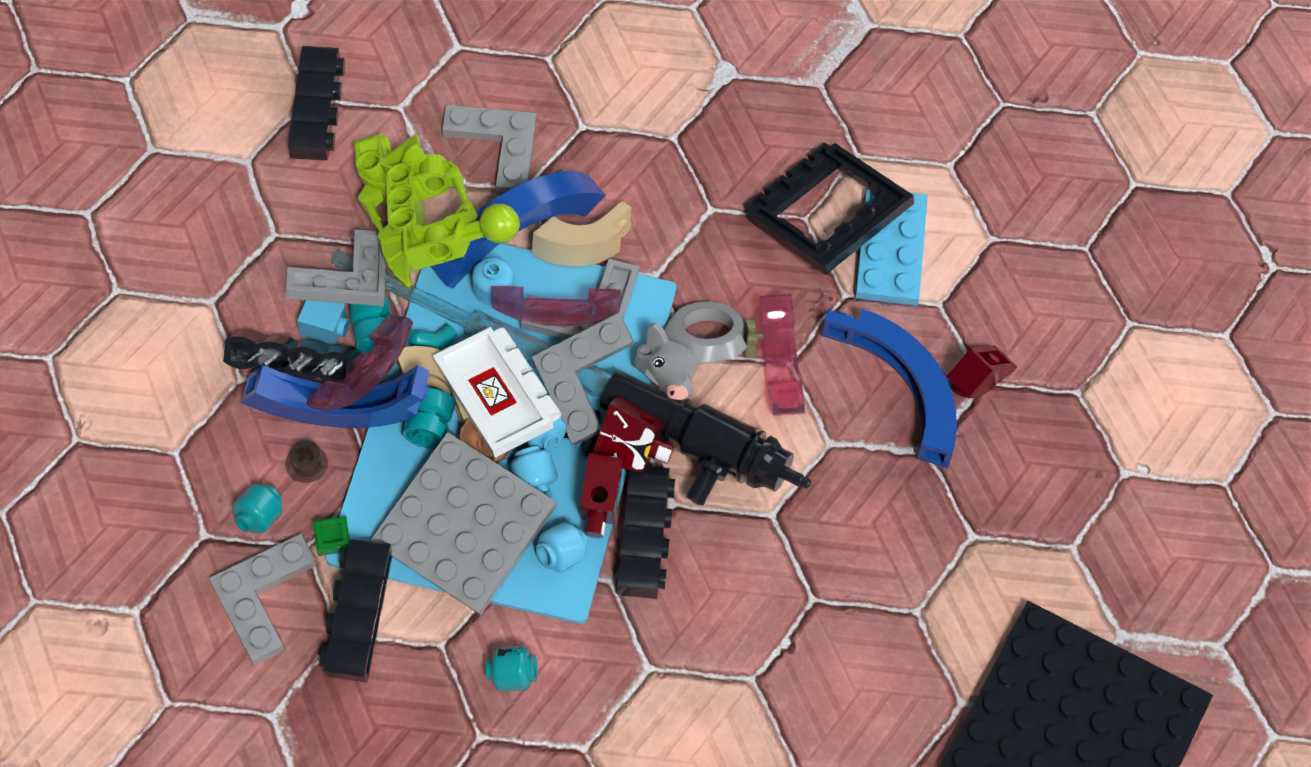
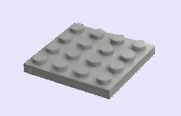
[370,432,558,616]

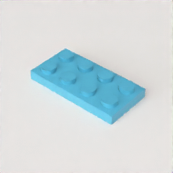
[855,188,928,306]

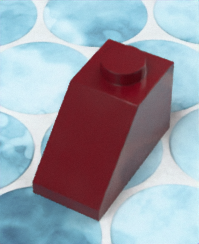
[946,345,1017,399]

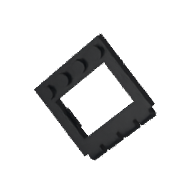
[744,143,914,275]

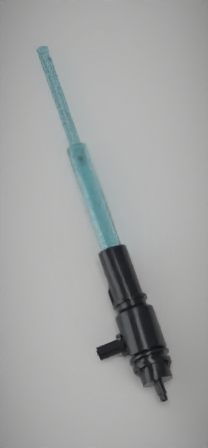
[331,249,811,506]

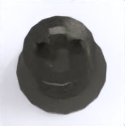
[285,440,328,483]

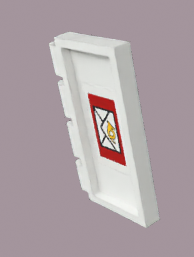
[433,327,561,458]

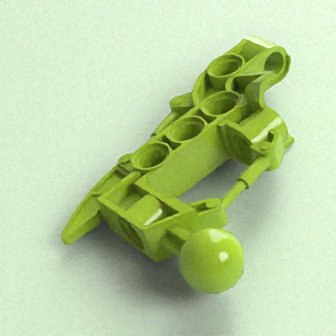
[354,133,520,288]

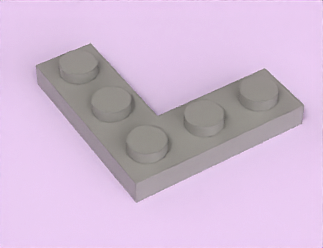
[442,105,537,194]
[285,229,386,306]
[521,259,639,340]
[532,313,635,445]
[209,534,317,666]

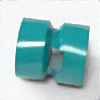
[348,296,397,354]
[403,388,455,449]

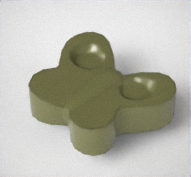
[743,319,763,358]

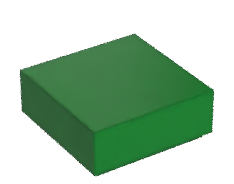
[313,516,350,556]

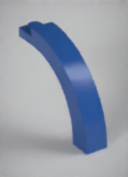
[431,171,606,288]
[822,309,957,468]
[241,365,429,428]

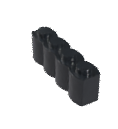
[288,46,345,160]
[223,330,362,385]
[617,466,675,599]
[319,539,392,683]

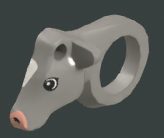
[634,301,747,400]

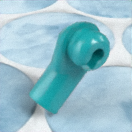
[407,324,458,350]

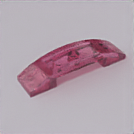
[491,286,621,326]
[759,294,806,416]
[306,315,413,412]

